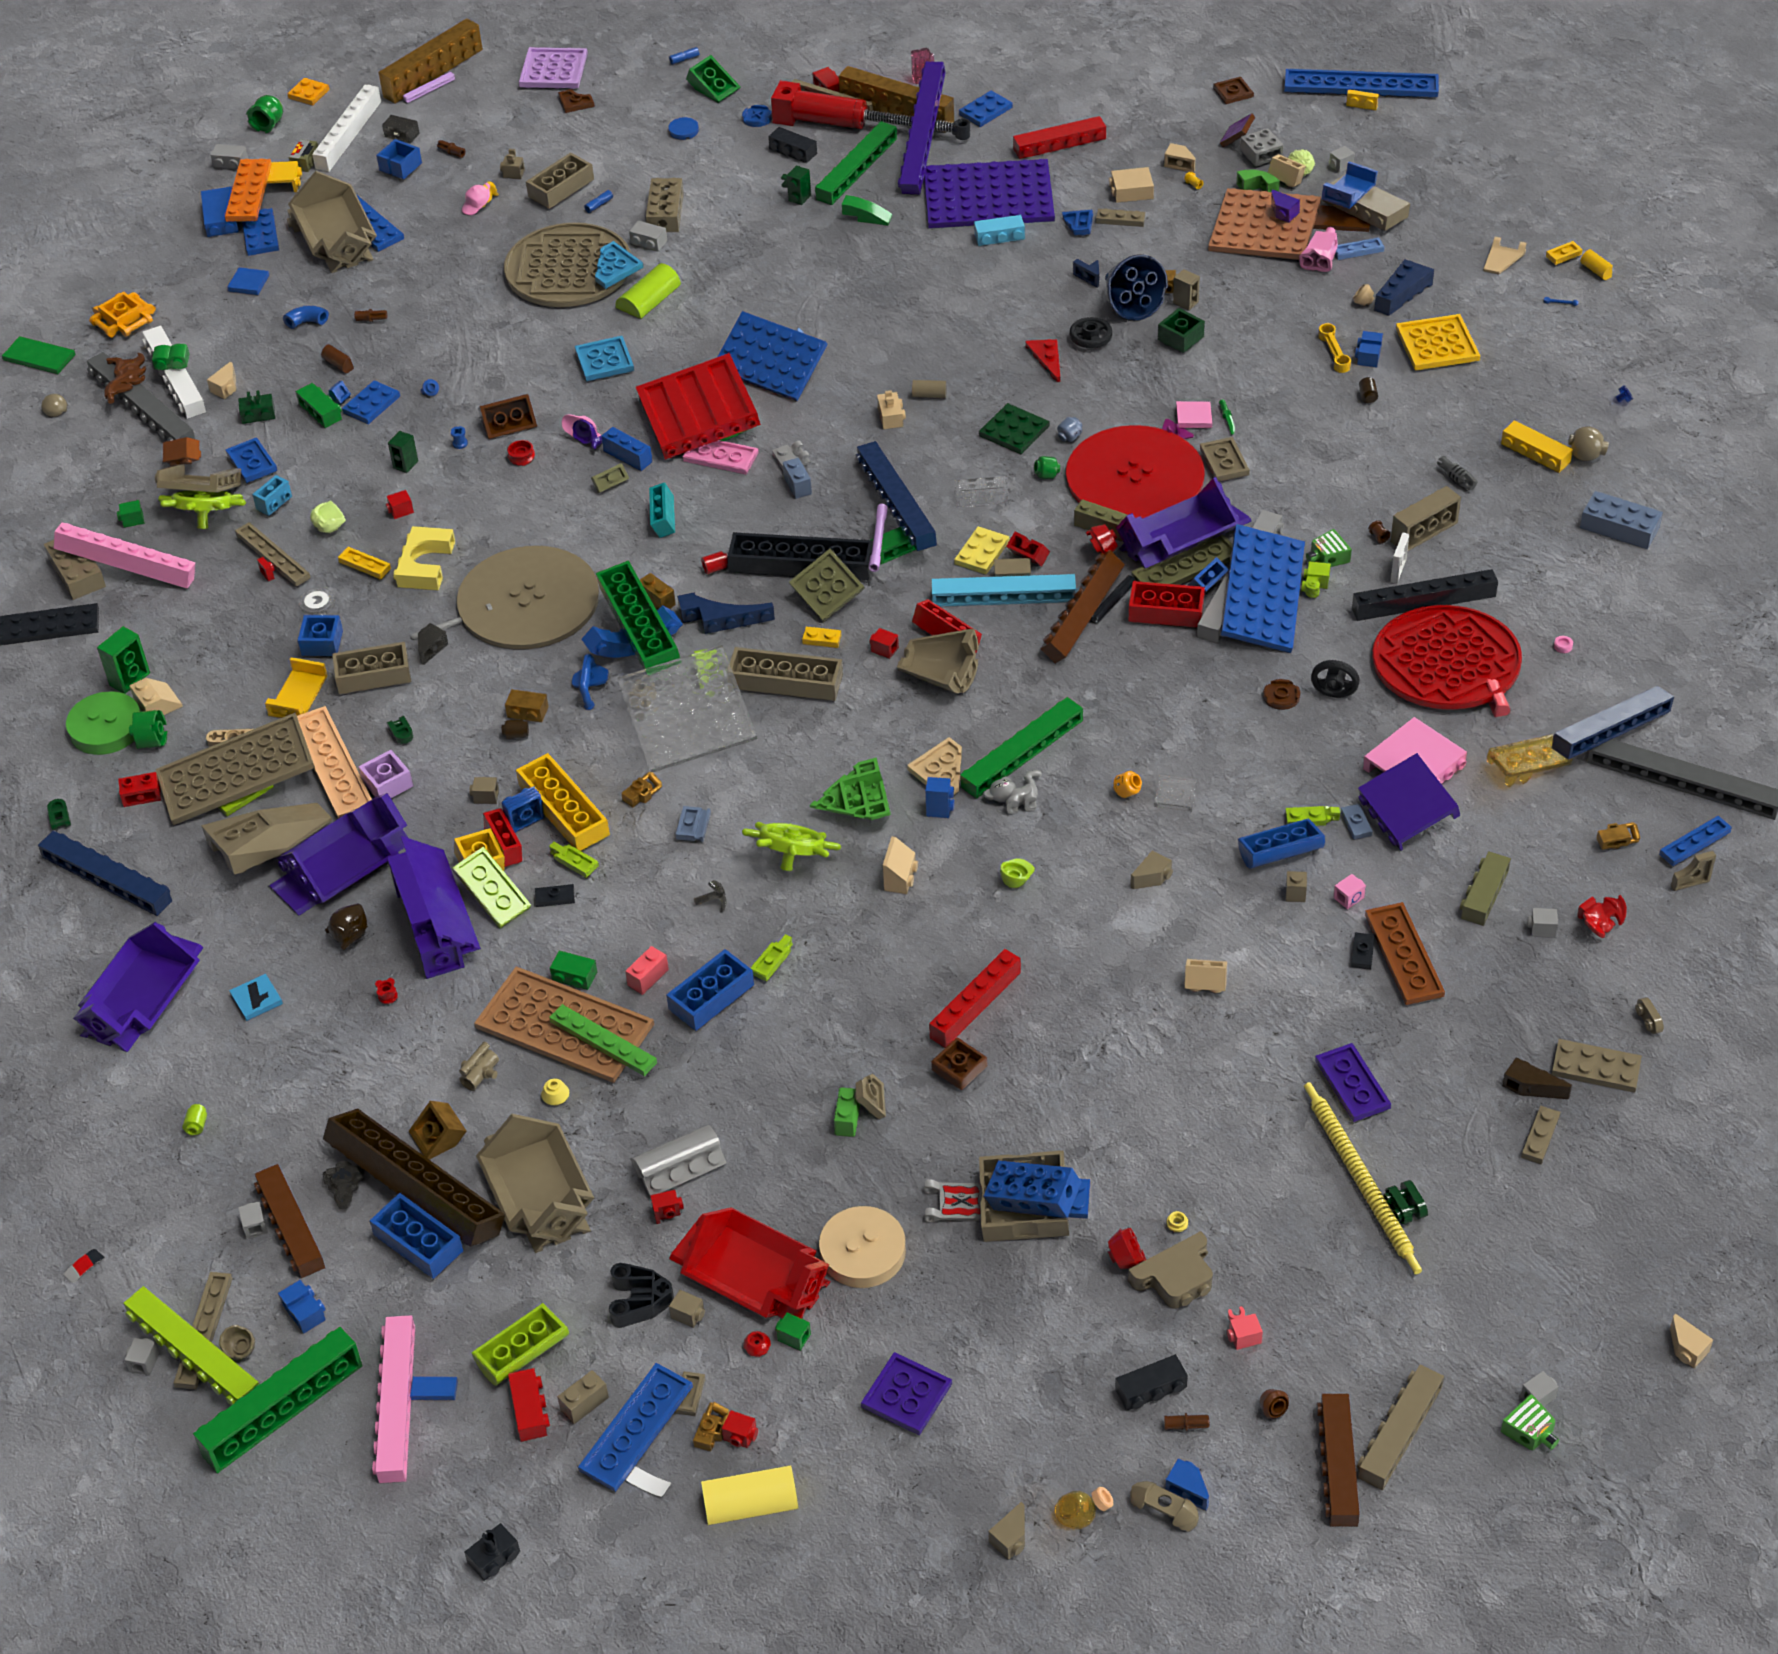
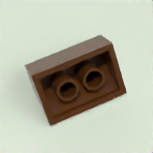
[478,394,537,439]

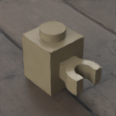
[500,149,525,179]

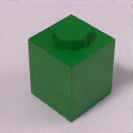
[117,500,145,528]
[775,1313,811,1351]

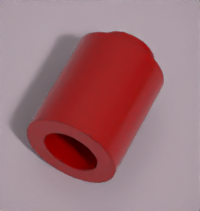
[701,551,728,574]

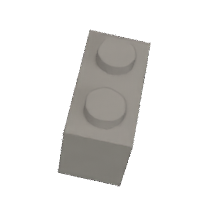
[211,144,248,169]
[629,221,667,252]

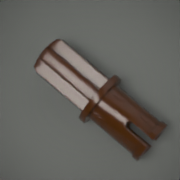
[437,140,466,158]
[354,309,388,322]
[1164,1413,1210,1431]

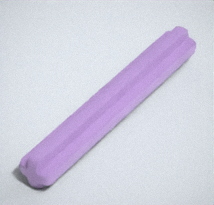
[403,72,455,103]

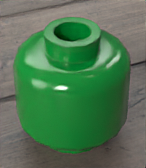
[1034,456,1060,479]

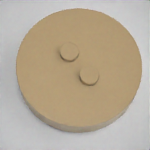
[819,1206,906,1288]

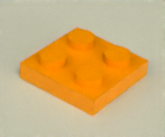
[287,78,330,106]

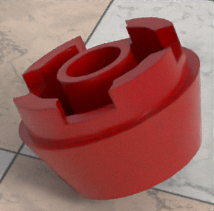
[1085,524,1118,554]
[1107,1227,1146,1270]

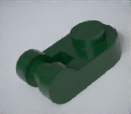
[386,716,413,744]
[47,799,71,830]

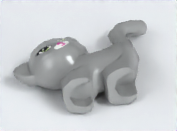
[983,770,1042,814]

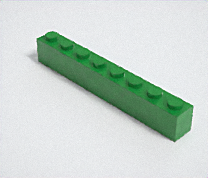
[815,121,897,205]
[960,697,1083,799]

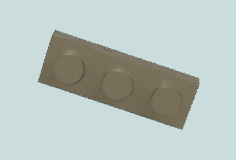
[1096,209,1146,227]
[1521,1106,1561,1164]

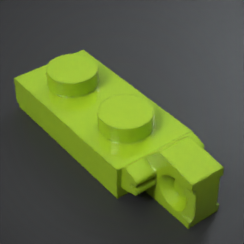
[1285,806,1340,826]
[549,841,599,878]
[751,934,793,982]

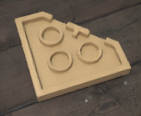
[907,737,962,794]

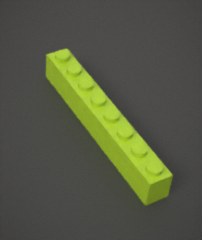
[123,1286,259,1405]

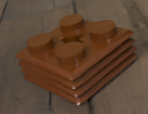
[931,1038,988,1090]

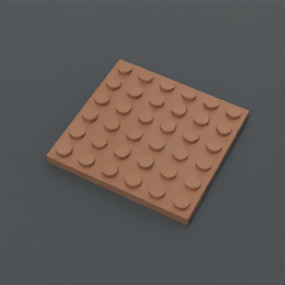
[1208,188,1321,260]

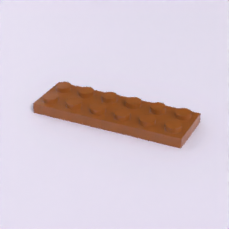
[1365,902,1445,1005]

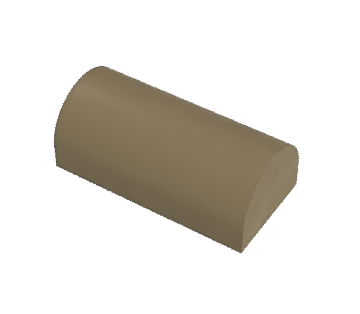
[912,380,947,398]

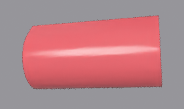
[1487,679,1510,717]

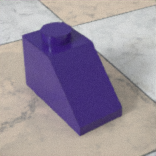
[1271,190,1300,223]

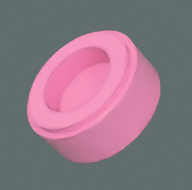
[1554,636,1573,653]

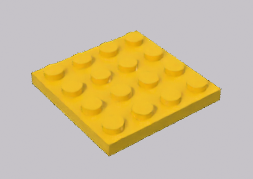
[1396,314,1480,370]

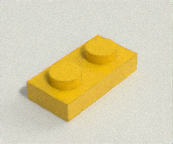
[1346,90,1379,110]
[1546,241,1583,265]
[802,627,842,648]

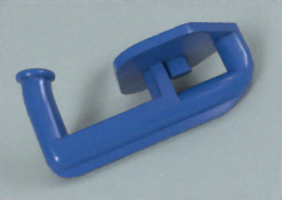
[572,654,609,710]

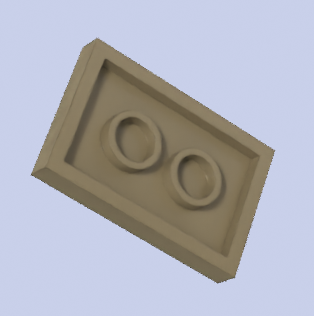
[1200,437,1250,481]

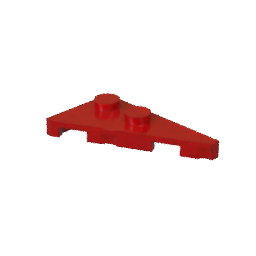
[1026,339,1061,382]

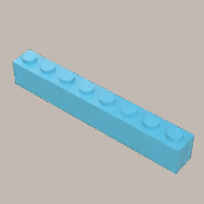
[932,574,1076,606]

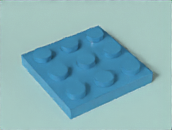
[575,336,634,381]

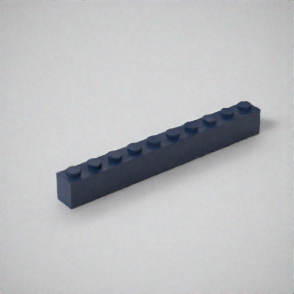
[855,441,937,551]

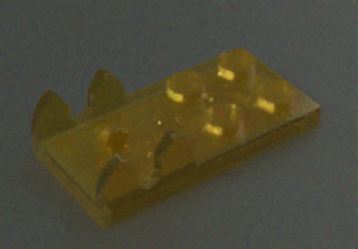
[1487,734,1573,787]

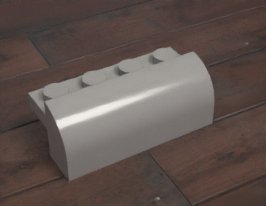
[630,1125,727,1197]

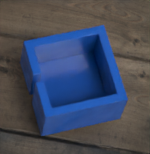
[376,139,422,179]

